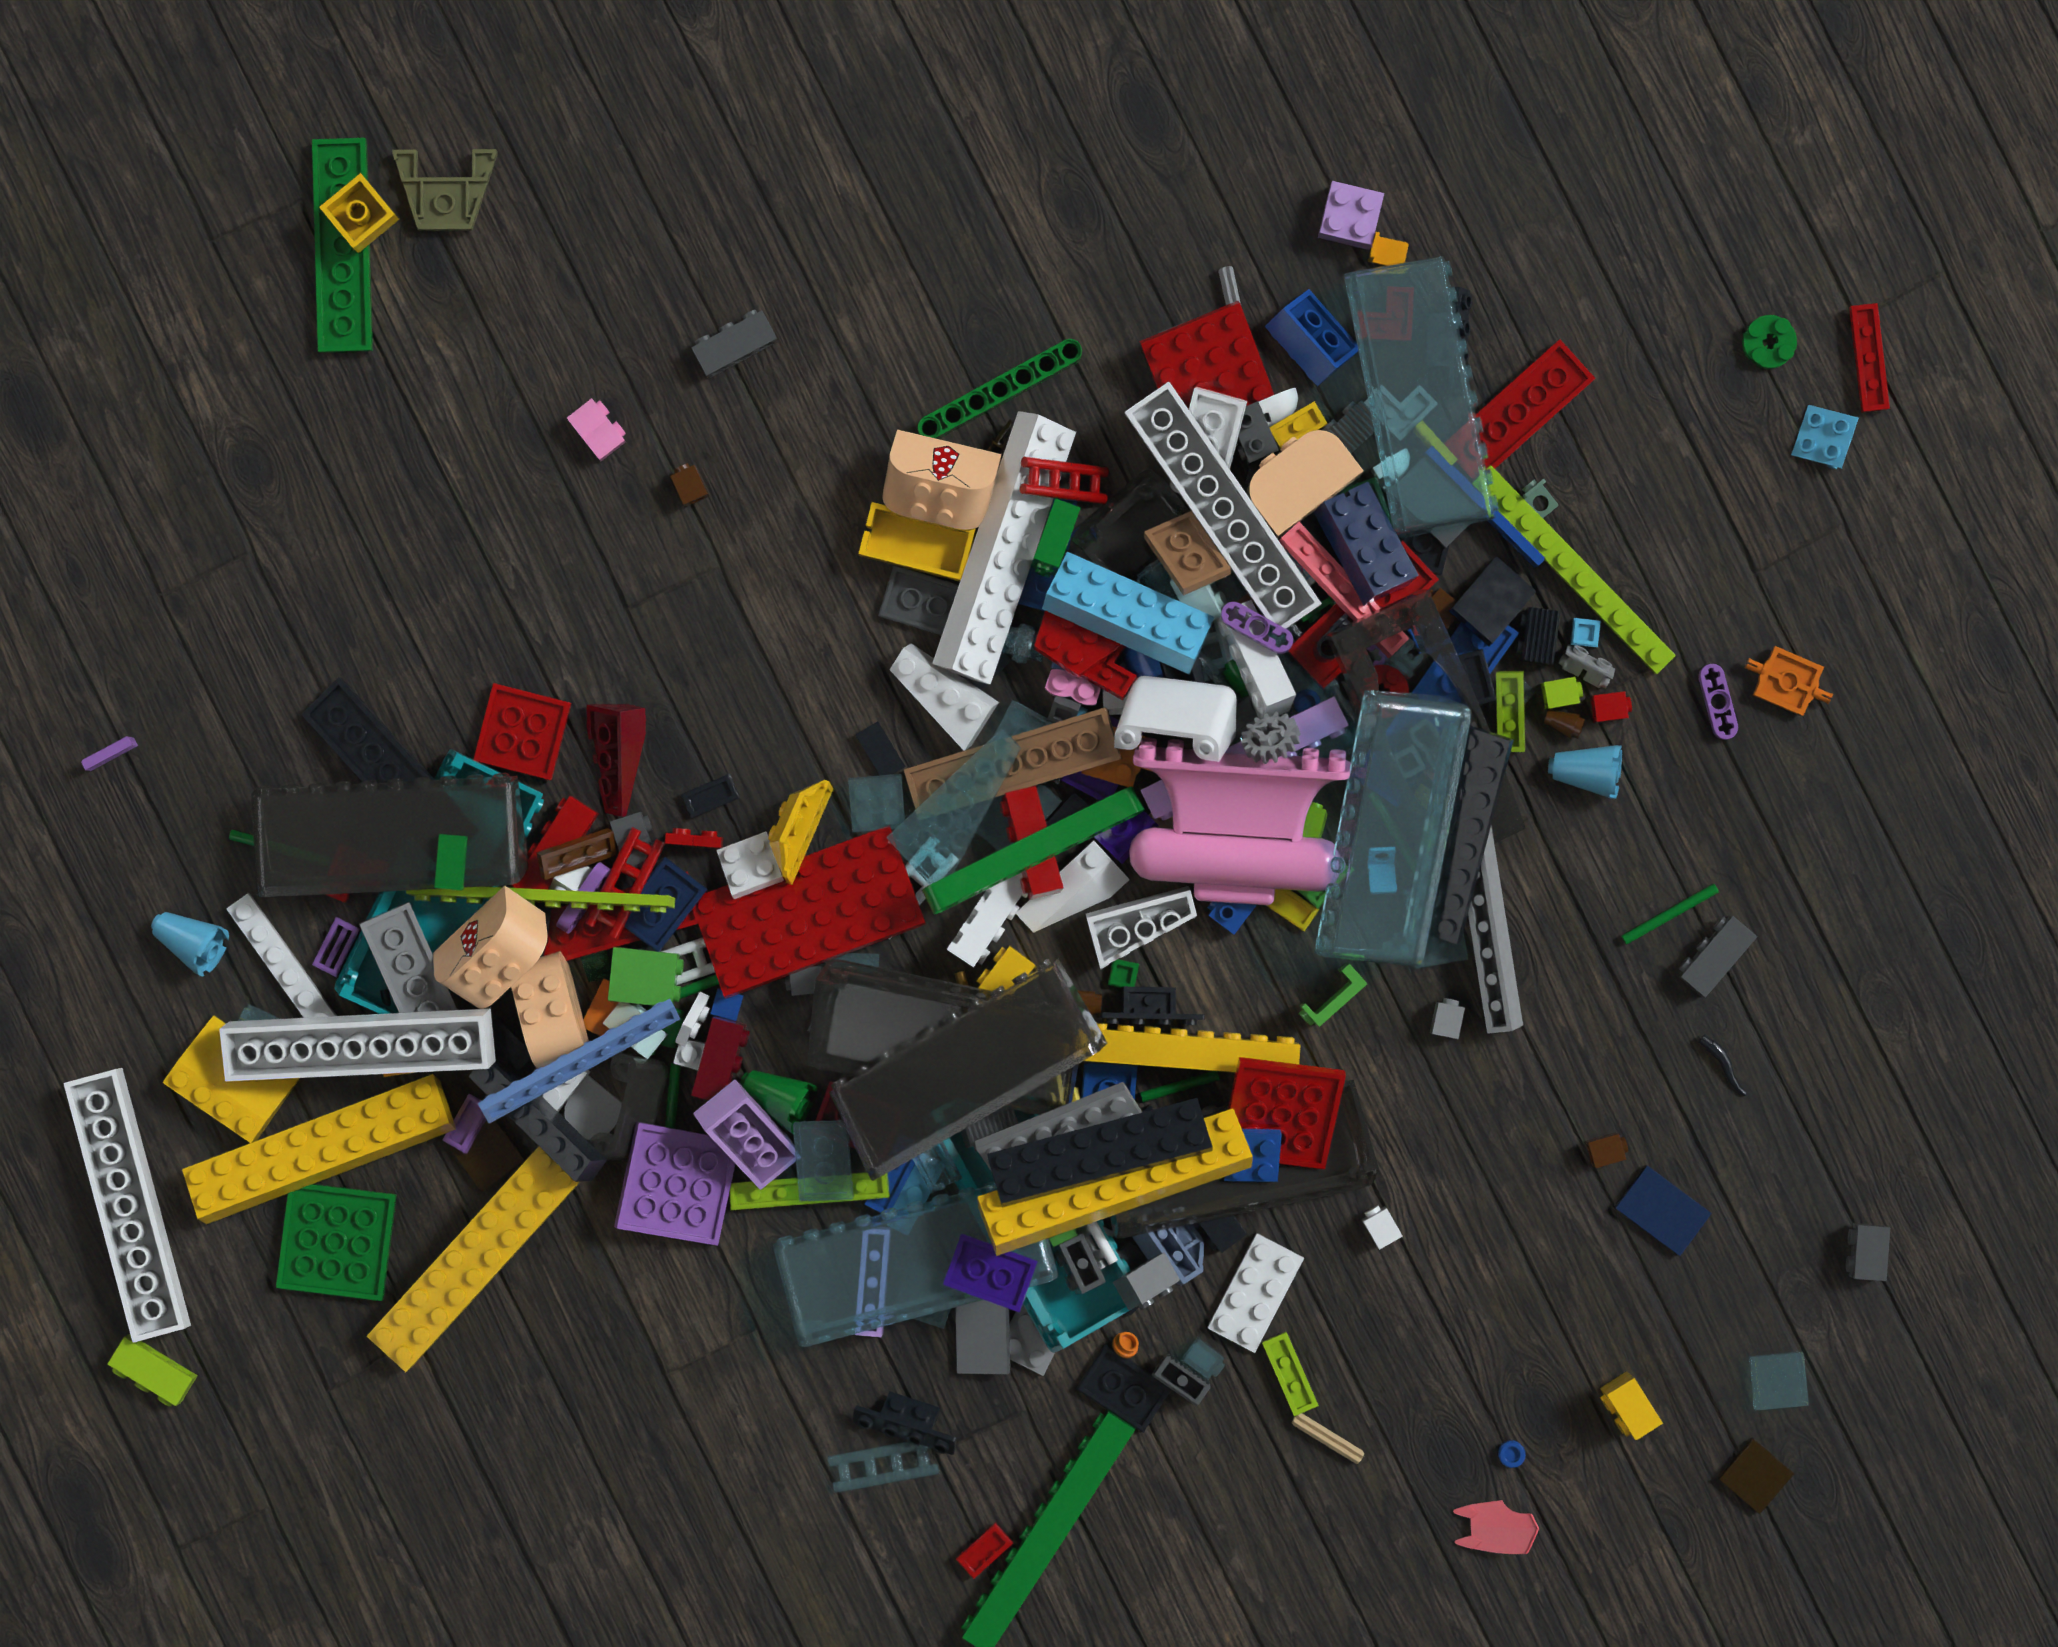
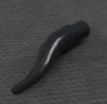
[1698,1034,1747,1096]

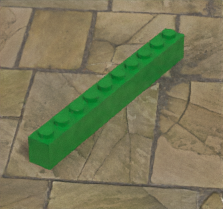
[961,1410,1135,1647]

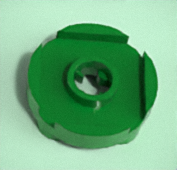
[1742,315,1797,369]

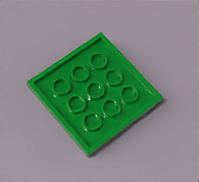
[276,1184,397,1301]

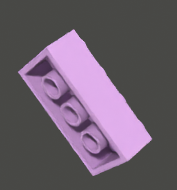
[693,1079,802,1190]

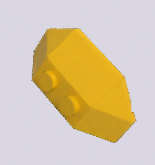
[768,780,833,885]

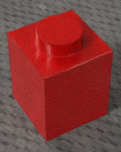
[1590,691,1632,723]

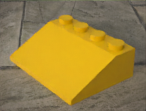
[163,1015,300,1143]

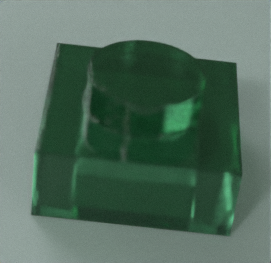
[581,950,612,982]

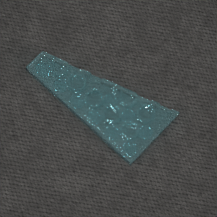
[886,728,1021,885]

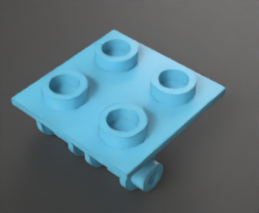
[1791,405,1859,470]

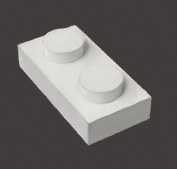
[675,992,710,1047]

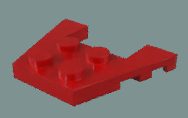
[1034,611,1124,678]

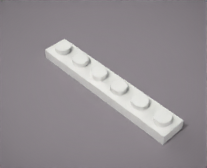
[226,893,337,1018]

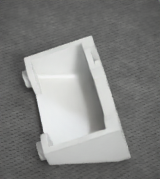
[1114,676,1237,762]

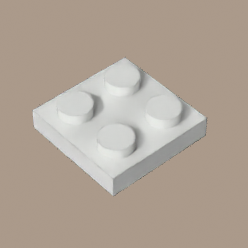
[716,832,784,899]

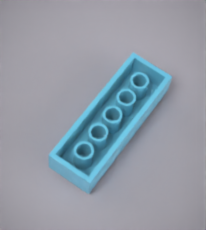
[1042,552,1215,674]

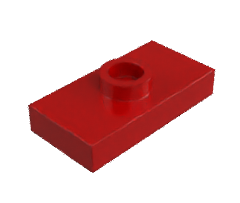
[956,1522,1013,1579]

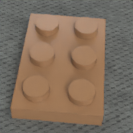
[1144,511,1231,596]

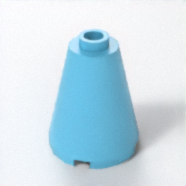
[1548,745,1622,799]
[151,912,229,976]

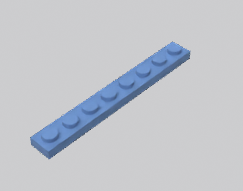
[478,999,680,1123]

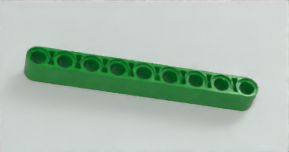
[922,786,1144,915]

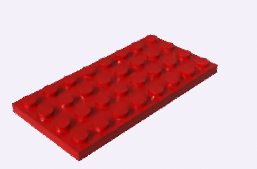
[697,825,926,999]

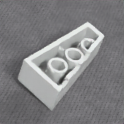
[1218,600,1296,720]
[890,643,999,751]
[947,873,1028,967]
[1086,886,1197,969]

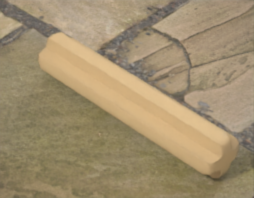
[1292,1413,1364,1464]

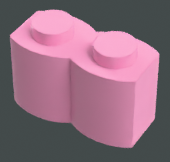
[567,398,626,461]
[1045,669,1101,706]

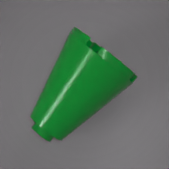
[740,1070,817,1133]

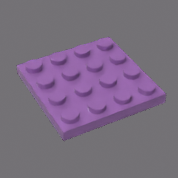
[614,1122,735,1246]

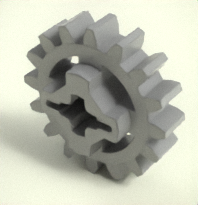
[1241,712,1301,764]

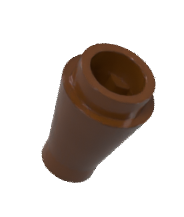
[1544,709,1585,739]

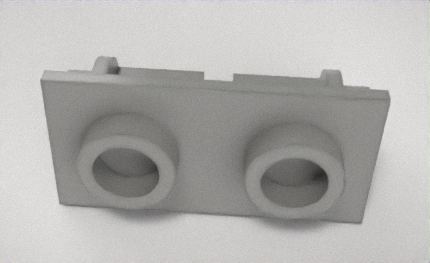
[1558,644,1615,688]

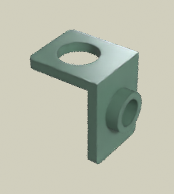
[1521,479,1558,518]

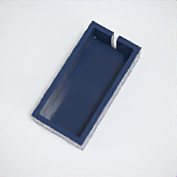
[1313,482,1419,606]

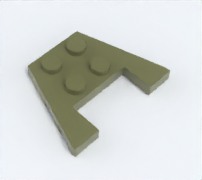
[392,149,498,231]

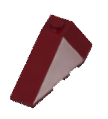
[586,704,646,817]

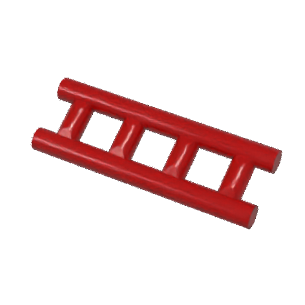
[1020,456,1109,504]
[584,827,665,939]

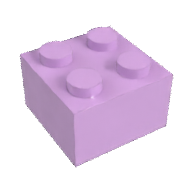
[1318,181,1384,250]

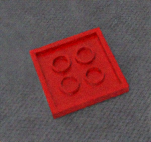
[473,683,572,780]

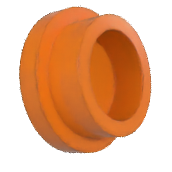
[1112,1332,1139,1358]

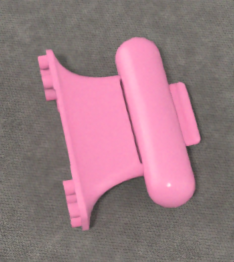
[1129,737,1351,905]

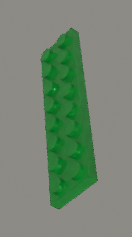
[312,138,373,353]

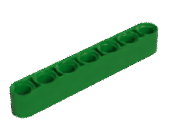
[918,339,1082,439]

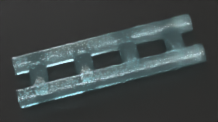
[828,1442,940,1493]

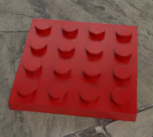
[1139,301,1274,410]
[1228,1057,1346,1169]

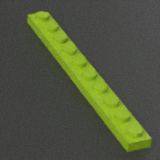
[1471,465,1676,674]
[406,883,675,913]

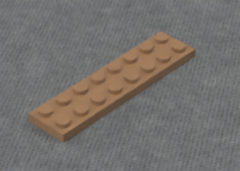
[904,707,1122,821]

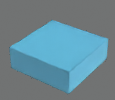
[1570,618,1601,648]

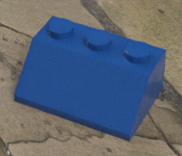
[1265,289,1362,386]

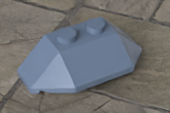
[1123,1196,1204,1286]

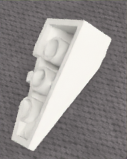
[1016,841,1129,933]

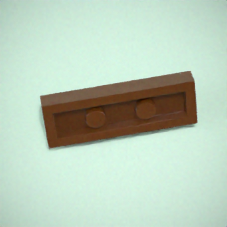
[536,828,617,880]

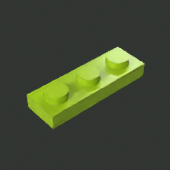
[1496,671,1525,752]
[1262,1331,1319,1416]

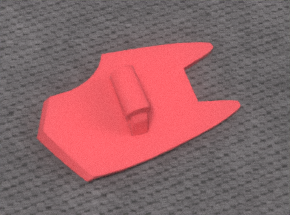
[1453,1500,1539,1554]

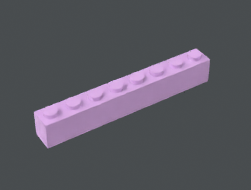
[1141,696,1349,821]

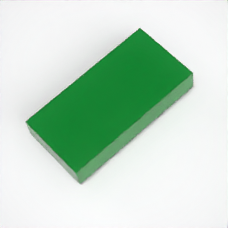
[435,834,468,890]

